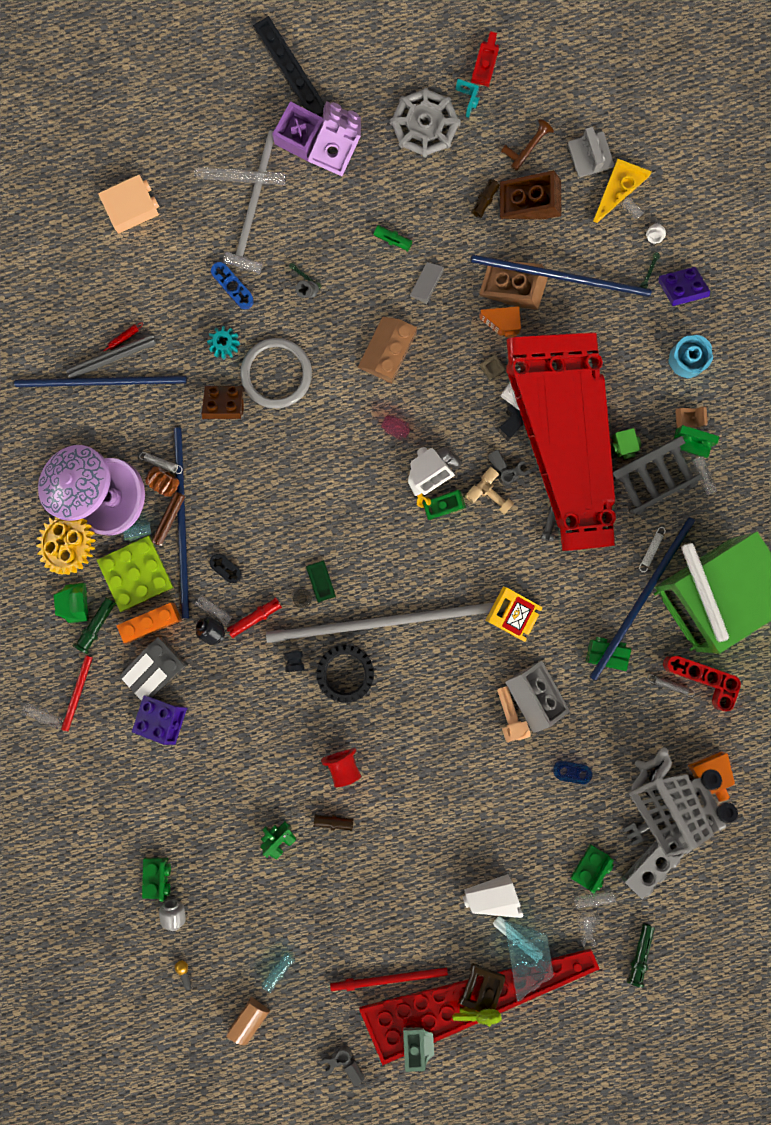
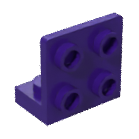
[132,695,187,745]

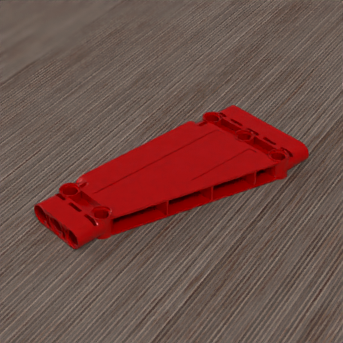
[506,333,616,551]

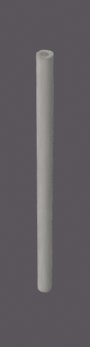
[235,130,274,258]

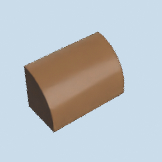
[226,997,271,1045]

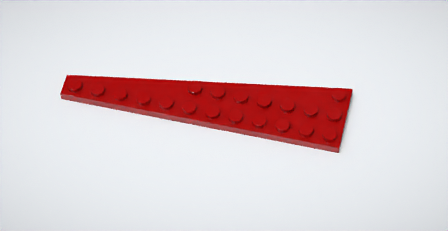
[359,948,600,1065]

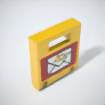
[485,586,543,642]

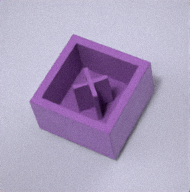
[272,101,323,161]

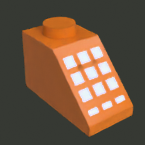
[479,307,521,338]

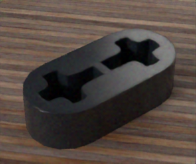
[209,554,242,584]

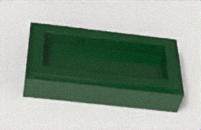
[306,560,336,603]

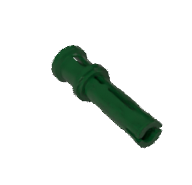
[72,597,116,654]
[626,923,655,988]

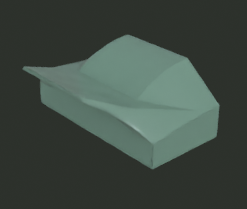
[403,1028,434,1072]

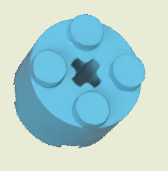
[668,335,713,378]

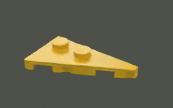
[593,159,652,223]

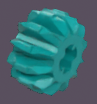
[207,326,240,360]

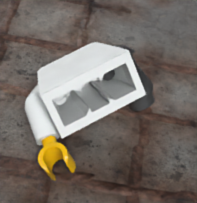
[408,447,461,508]

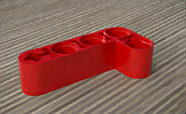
[663,656,741,712]

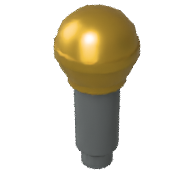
[175,960,192,991]

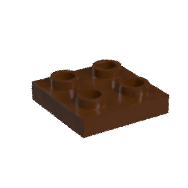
[201,386,244,419]

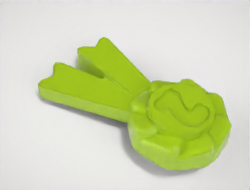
[452,1007,502,1026]

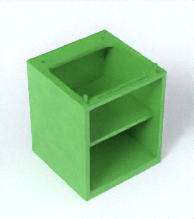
[653,532,771,654]

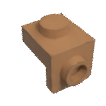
[675,407,708,429]

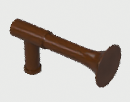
[501,119,554,171]

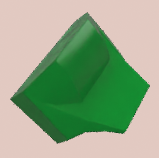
[54,583,89,623]

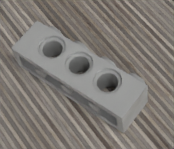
[621,822,692,899]

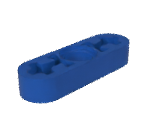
[211,262,254,310]

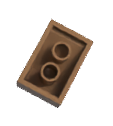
[479,261,548,310]

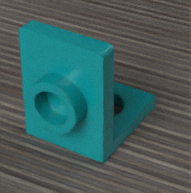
[456,79,480,118]

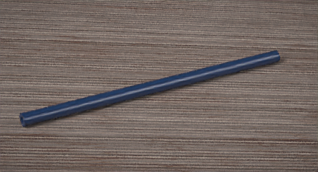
[14,376,187,387]

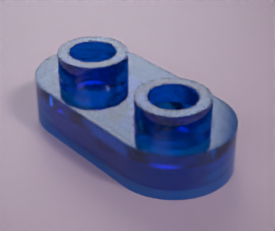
[553,760,592,784]

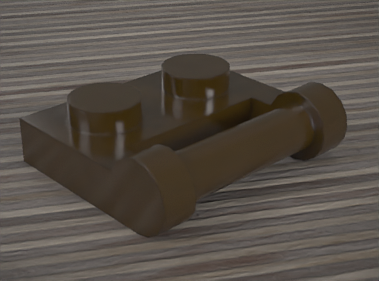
[459,963,506,1012]

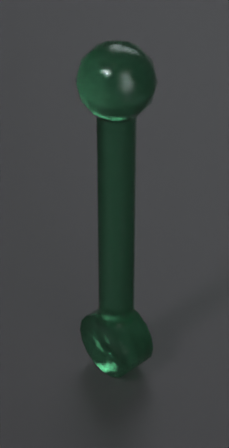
[640,252,660,288]
[289,263,321,289]

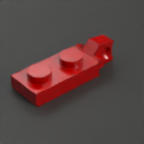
[471,31,499,87]

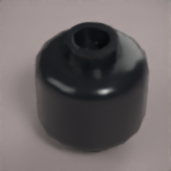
[196,616,225,645]

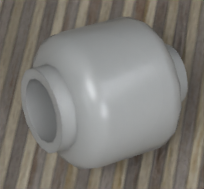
[159,899,186,931]

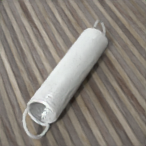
[139,452,182,474]
[639,527,666,572]

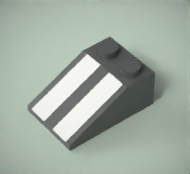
[119,637,188,701]

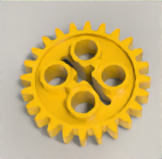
[36,517,96,575]

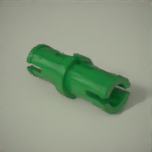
[374,225,413,252]

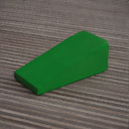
[423,490,466,520]

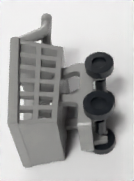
[629,747,738,857]

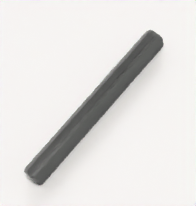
[66,334,156,378]

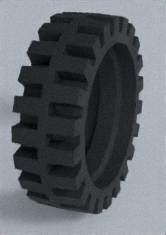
[317,645,374,703]

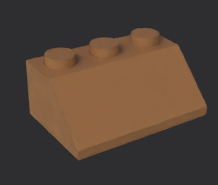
[358,317,417,384]

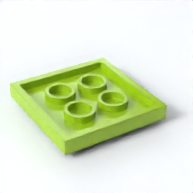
[97,536,174,612]

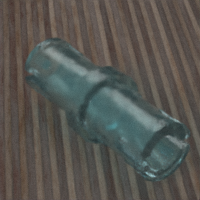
[261,952,295,993]

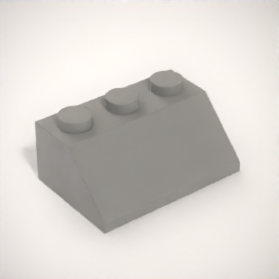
[505,661,570,733]

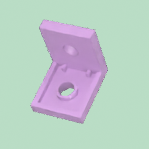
[308,101,361,176]

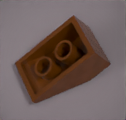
[500,170,561,219]

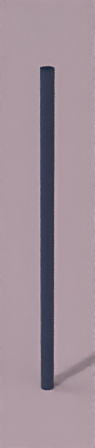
[470,254,651,297]
[174,428,189,619]
[589,517,695,681]

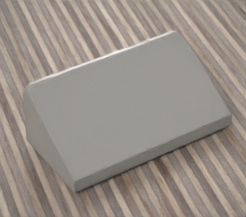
[410,262,444,304]

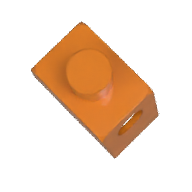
[688,751,735,802]

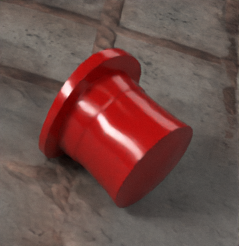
[321,748,362,787]

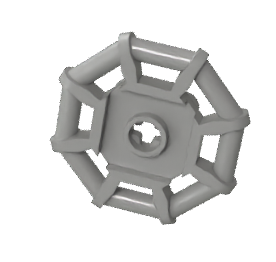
[390,87,460,157]

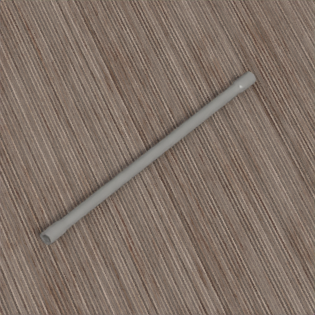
[266,600,510,643]

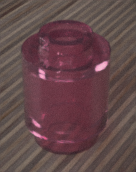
[381,414,411,440]

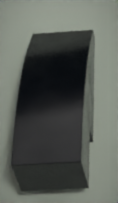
[497,405,523,441]

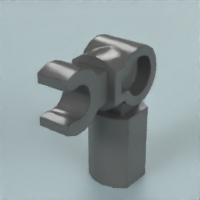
[487,449,530,486]
[320,1045,365,1086]

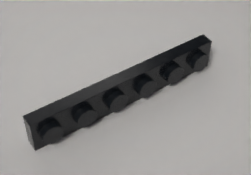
[253,16,325,116]

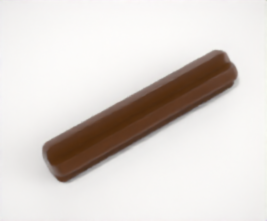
[152,492,185,546]

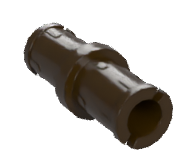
[471,179,500,218]
[313,814,354,831]

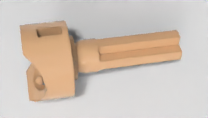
[497,686,531,743]

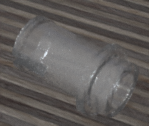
[621,196,645,221]

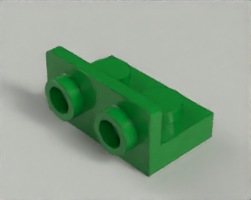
[673,425,720,458]
[570,844,614,894]
[142,857,171,902]

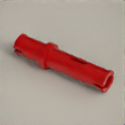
[227,597,282,638]

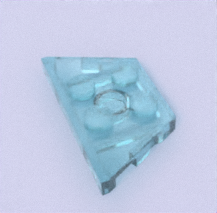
[504,921,554,1001]

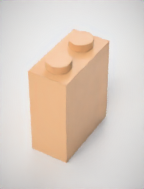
[98,174,159,234]

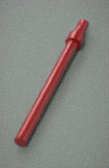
[330,967,448,991]

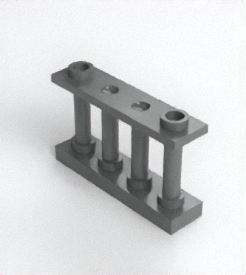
[613,436,703,515]

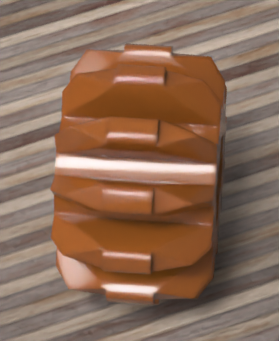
[145,467,179,497]

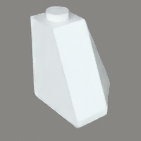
[463,874,523,918]

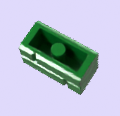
[585,637,631,671]

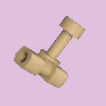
[465,466,514,515]

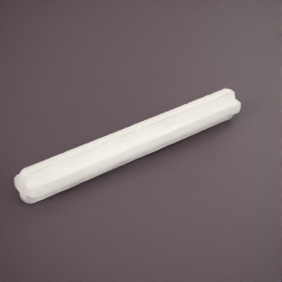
[681,543,729,642]

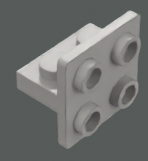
[568,127,614,178]

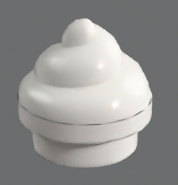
[646,223,666,244]

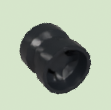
[283,651,305,672]

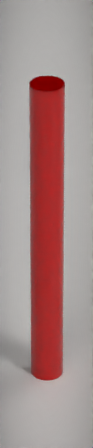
[61,655,93,731]

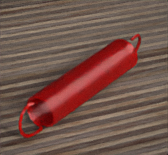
[103,323,143,352]

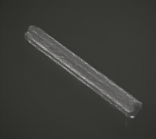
[194,167,286,185]

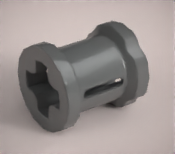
[296,281,319,298]

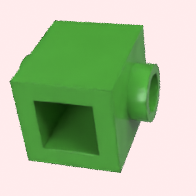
[611,428,641,460]

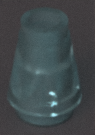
[123,523,152,542]

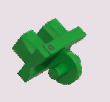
[260,821,296,860]

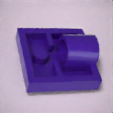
[659,267,710,306]

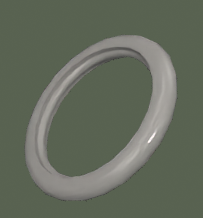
[240,338,312,409]

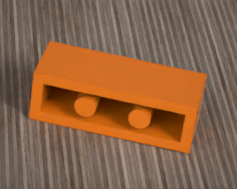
[116,603,182,643]

